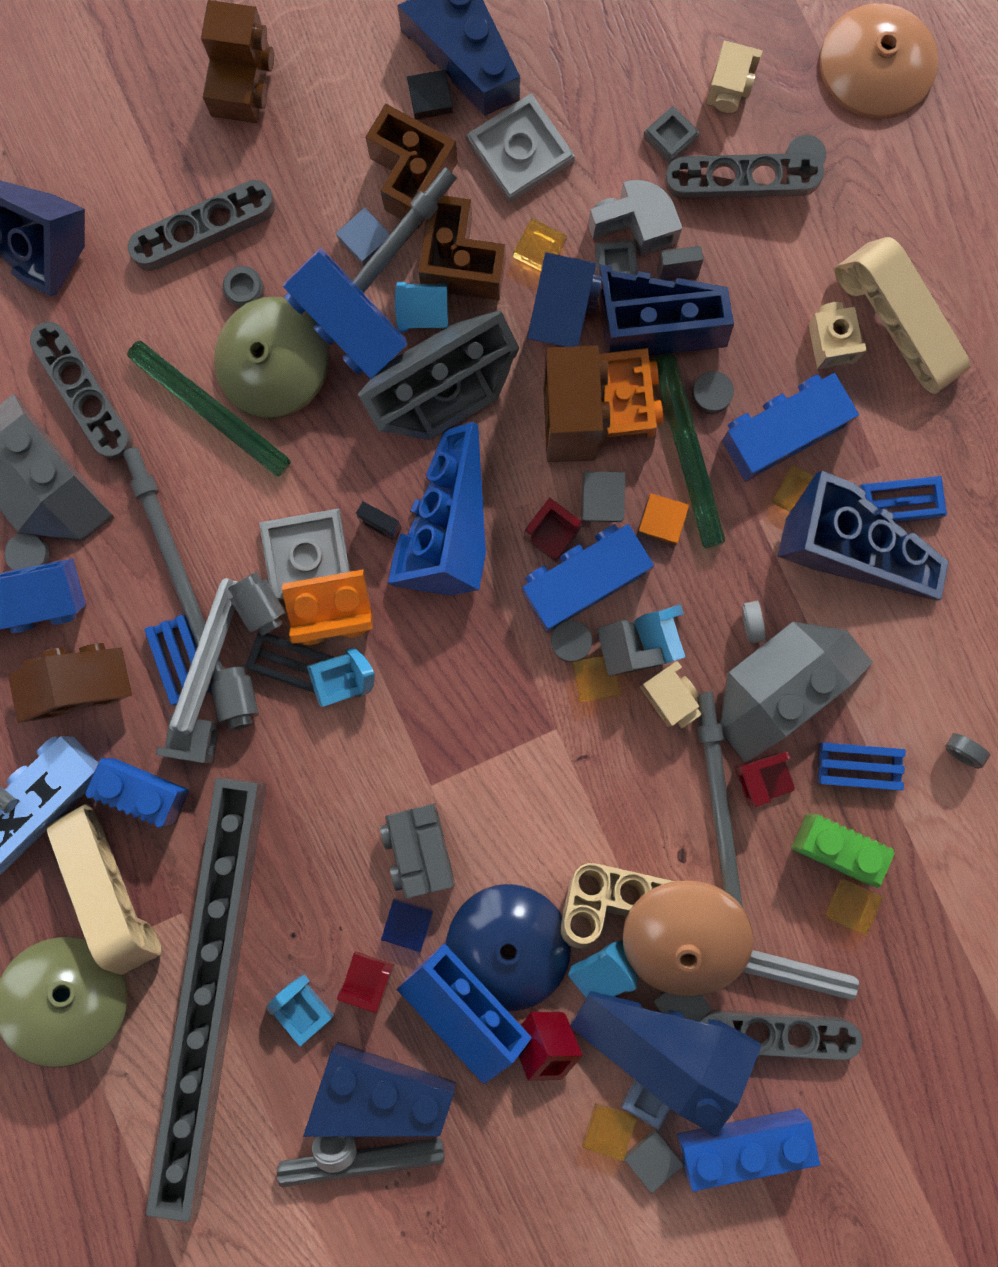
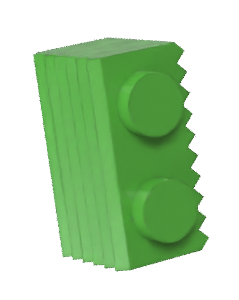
[791,813,895,888]

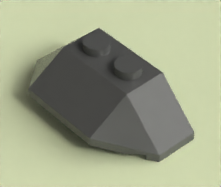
[358,310,519,440]
[0,394,114,541]
[720,622,873,763]

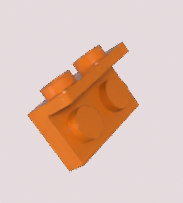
[599,348,663,438]
[281,569,373,645]

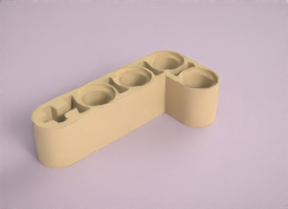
[834,237,971,394]
[46,804,162,975]
[561,863,675,948]

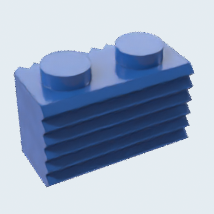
[85,758,189,828]

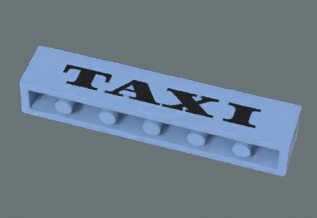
[0,736,98,875]

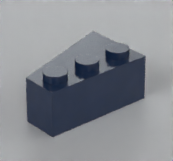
[397,0,520,116]
[527,252,602,347]
[599,264,734,356]
[303,1042,456,1137]

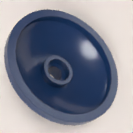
[446,884,571,1012]

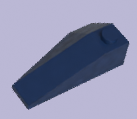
[0,180,85,296]
[777,471,949,601]
[570,991,761,1136]

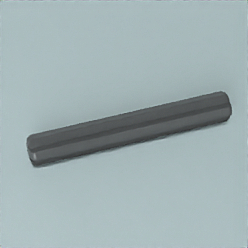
[277,1138,445,1187]

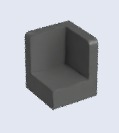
[581,471,625,527]
[597,620,665,676]
[156,716,220,763]

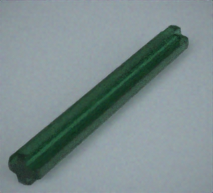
[127,340,291,477]
[655,354,725,548]

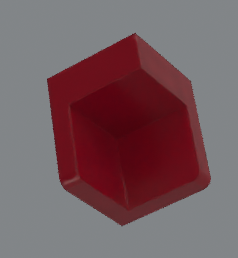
[524,497,582,562]
[734,751,795,807]
[337,951,395,1014]
[519,1012,583,1081]

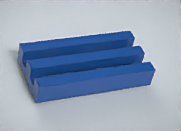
[859,476,947,523]
[144,614,211,706]
[817,742,906,791]

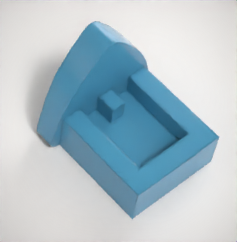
[395,282,449,332]
[634,604,686,668]
[307,647,375,707]
[568,941,638,998]
[265,974,334,1046]

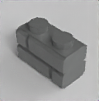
[380,803,455,899]

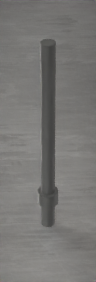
[353,167,457,293]
[123,447,223,673]
[697,691,743,907]

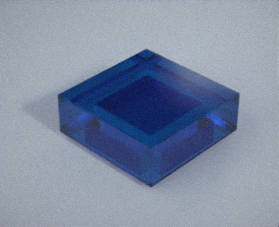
[381,898,434,952]

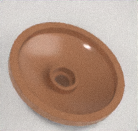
[820,3,939,119]
[623,880,753,996]

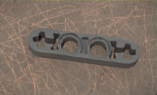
[666,153,824,199]
[128,180,275,271]
[30,322,133,460]
[699,1010,863,1060]

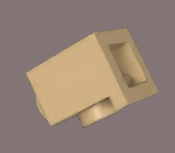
[706,40,763,113]
[808,302,866,369]
[640,661,702,728]

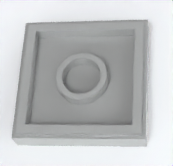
[466,93,575,204]
[259,508,351,602]

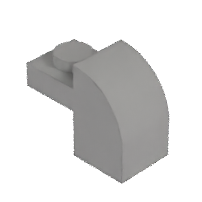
[588,180,683,256]

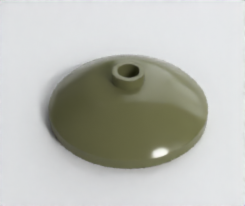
[214,297,330,419]
[0,937,127,1068]

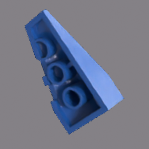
[388,422,486,596]

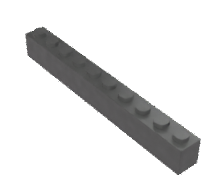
[146,778,267,1222]

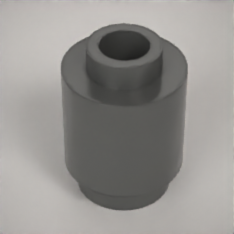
[228,572,285,636]
[210,667,259,730]

